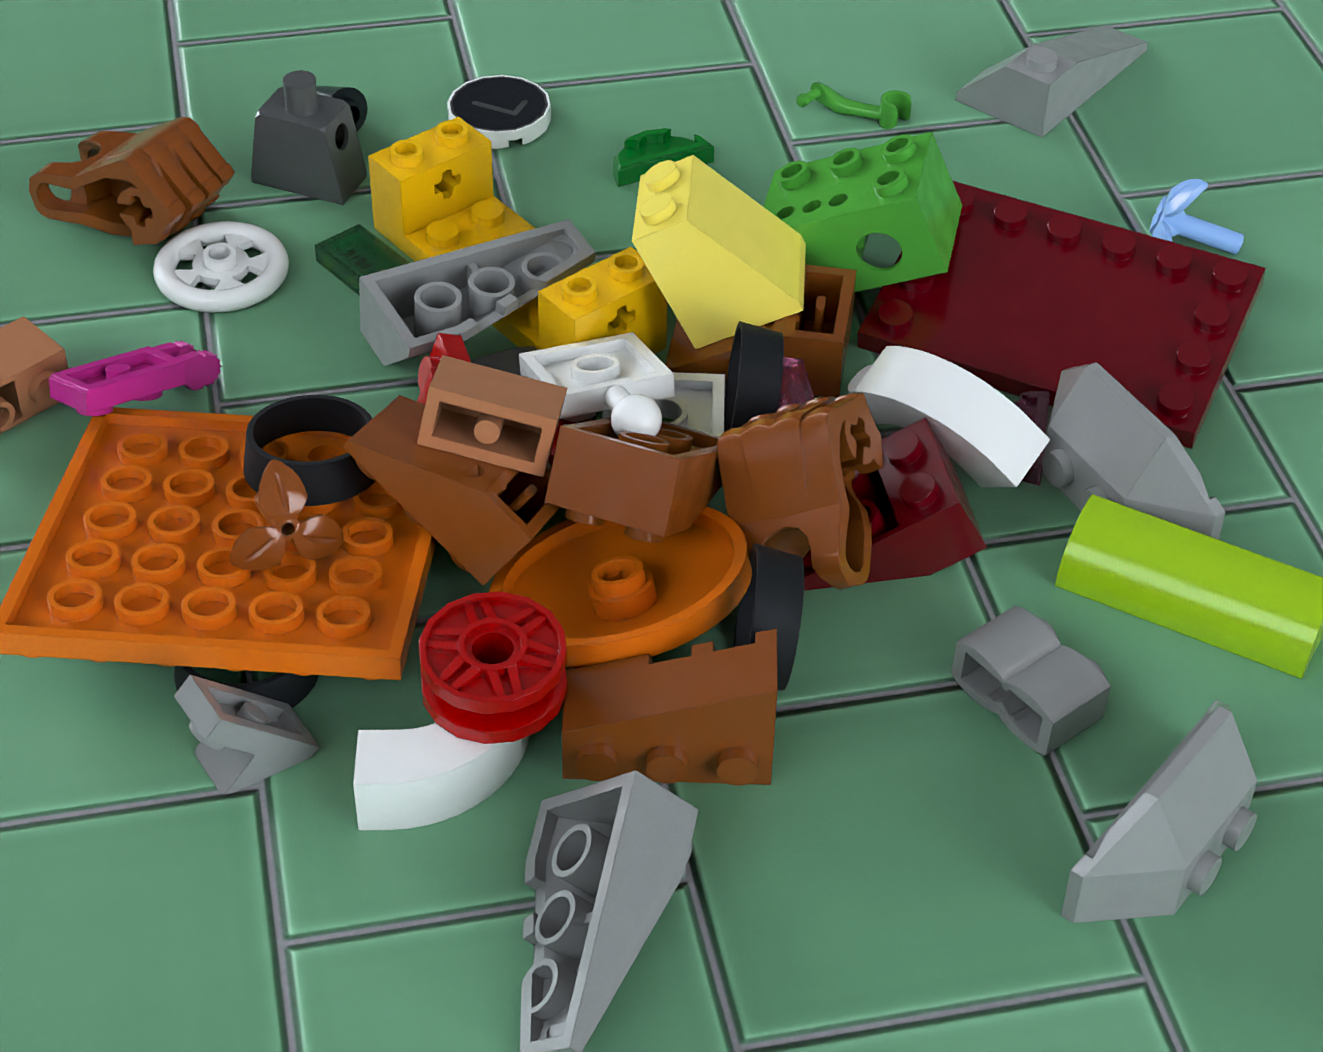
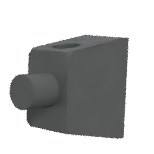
[251,70,367,205]

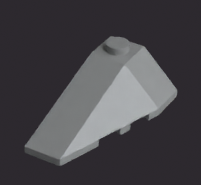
[955,25,1148,137]
[359,219,596,366]
[520,770,698,1052]

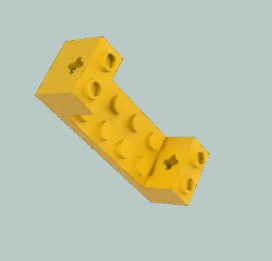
[368,117,667,354]

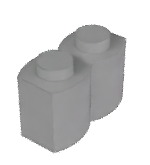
[951,606,1111,755]

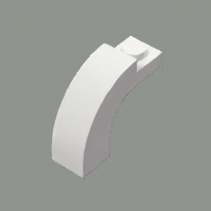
[848,346,1050,487]
[353,723,530,830]

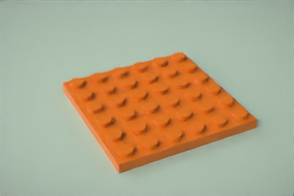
[0,407,437,681]

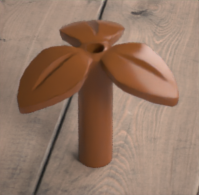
[230,459,344,570]

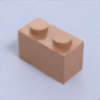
[417,355,568,477]

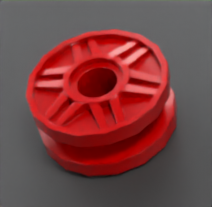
[419,591,567,744]

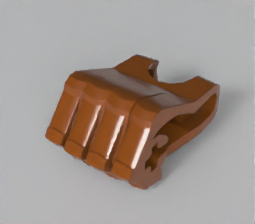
[29,116,235,245]
[717,392,883,590]

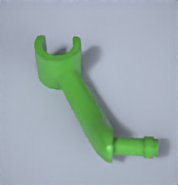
[796,82,912,129]

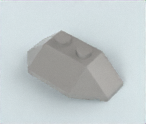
[1041,362,1226,540]
[1061,699,1257,923]

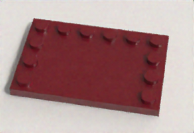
[857,181,1266,449]

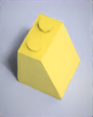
[632,155,806,349]

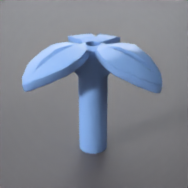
[1149,179,1244,255]

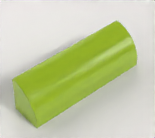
[1055,494,1323,679]

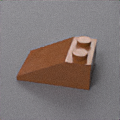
[545,418,722,543]

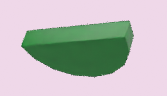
[613,128,714,187]

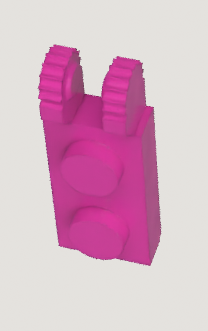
[49,340,222,416]

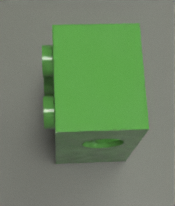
[763,132,962,292]

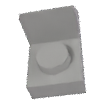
[174,675,320,795]

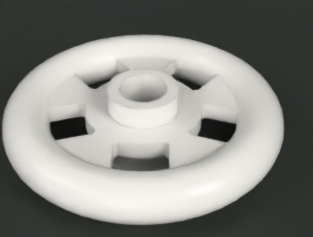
[153,221,289,313]

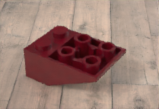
[803,417,987,591]

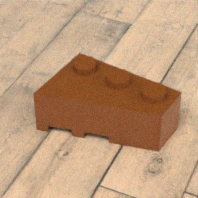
[562,628,778,786]

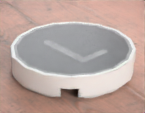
[447,75,551,149]

